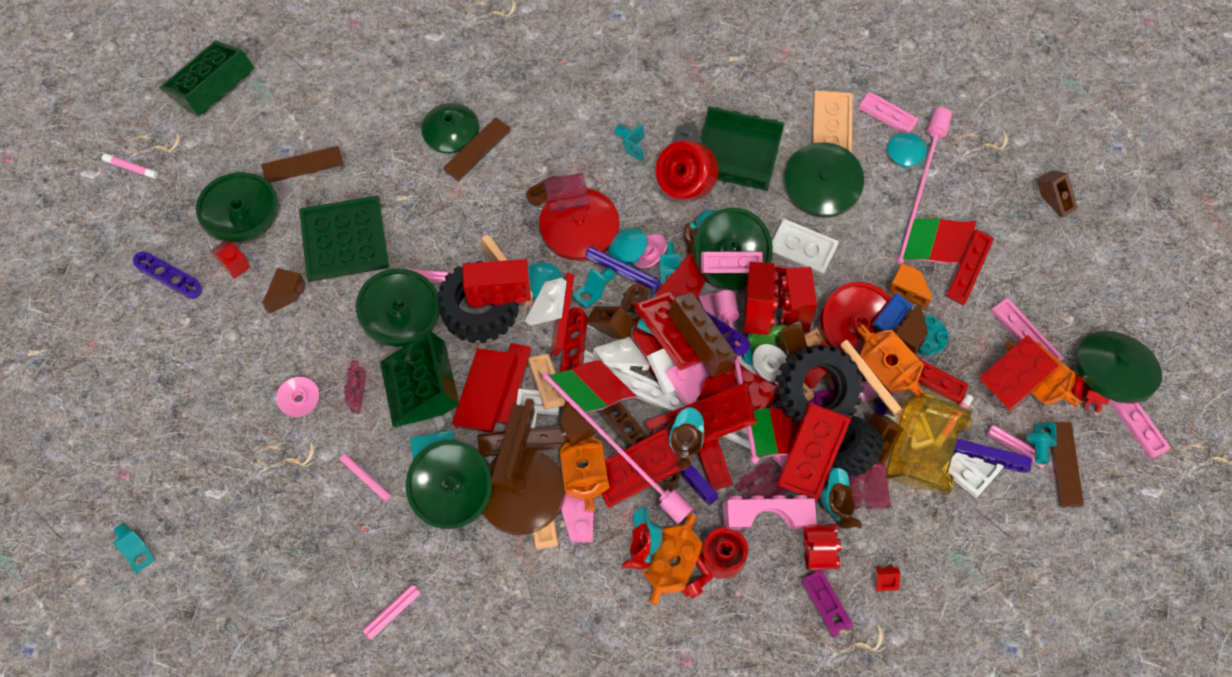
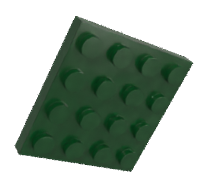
[299,195,390,282]

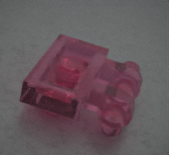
[544,173,590,211]
[343,360,367,414]
[734,461,791,500]
[848,464,891,509]

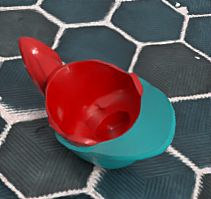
[621,507,662,570]

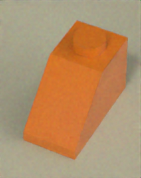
[889,264,932,309]

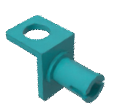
[614,124,645,162]
[659,242,681,286]
[572,267,615,308]
[1026,422,1057,465]
[113,524,155,573]

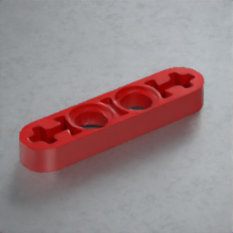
[561,307,588,372]

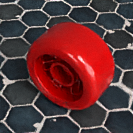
[655,140,718,201]

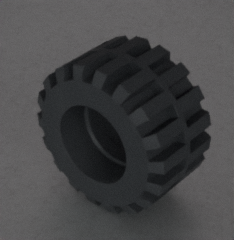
[833,416,884,477]

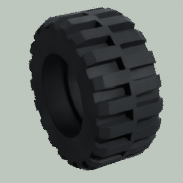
[437,261,519,343]
[775,345,863,424]

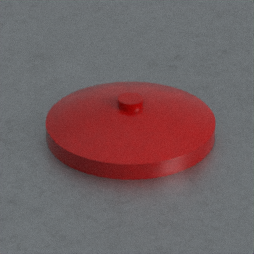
[539,187,619,261]
[820,282,901,362]

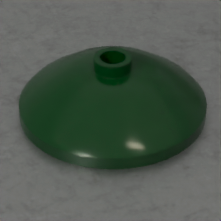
[421,103,480,154]

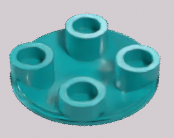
[887,133,927,169]
[608,228,648,264]
[528,262,562,299]
[918,315,949,355]

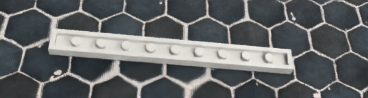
[584,350,751,449]

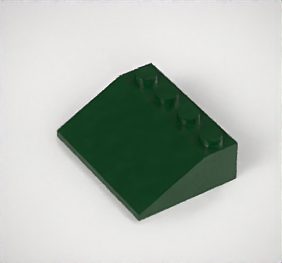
[159,40,255,116]
[380,330,460,428]

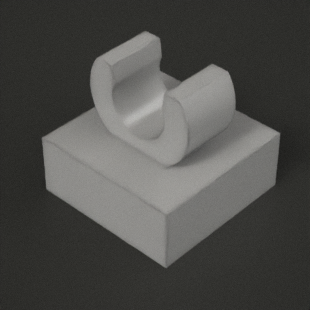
[431,411,453,433]

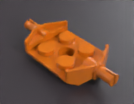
[856,324,926,400]
[1004,340,1082,408]
[560,437,610,512]
[642,513,704,606]

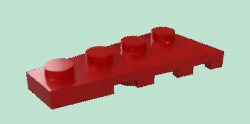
[654,251,706,299]

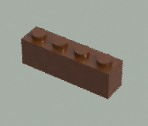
[668,293,737,378]

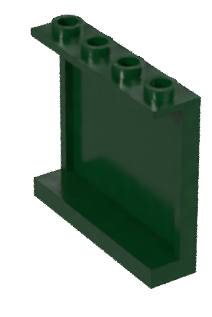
[701,106,784,191]

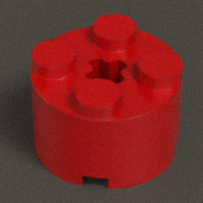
[803,524,841,570]
[702,527,749,579]

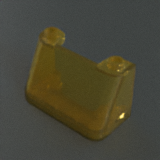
[886,393,972,495]

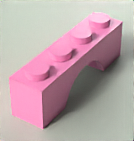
[722,495,817,530]

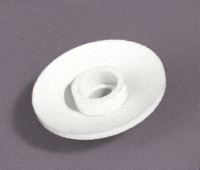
[752,344,787,383]

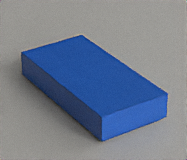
[871,293,913,332]

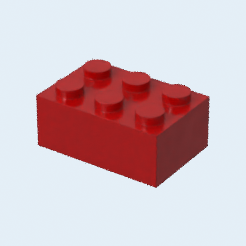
[463,259,531,307]
[744,261,778,335]
[777,267,817,333]
[979,334,1060,412]
[699,362,778,411]

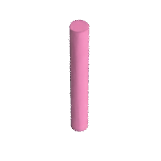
[340,454,391,502]

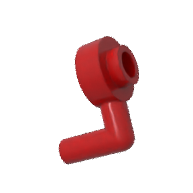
[682,555,713,599]

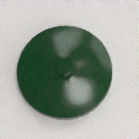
[784,142,864,218]
[196,172,279,242]
[693,207,773,290]
[356,268,440,347]
[1075,331,1162,404]
[406,440,494,529]

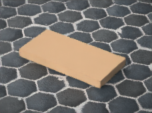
[812,90,853,153]
[841,340,902,417]

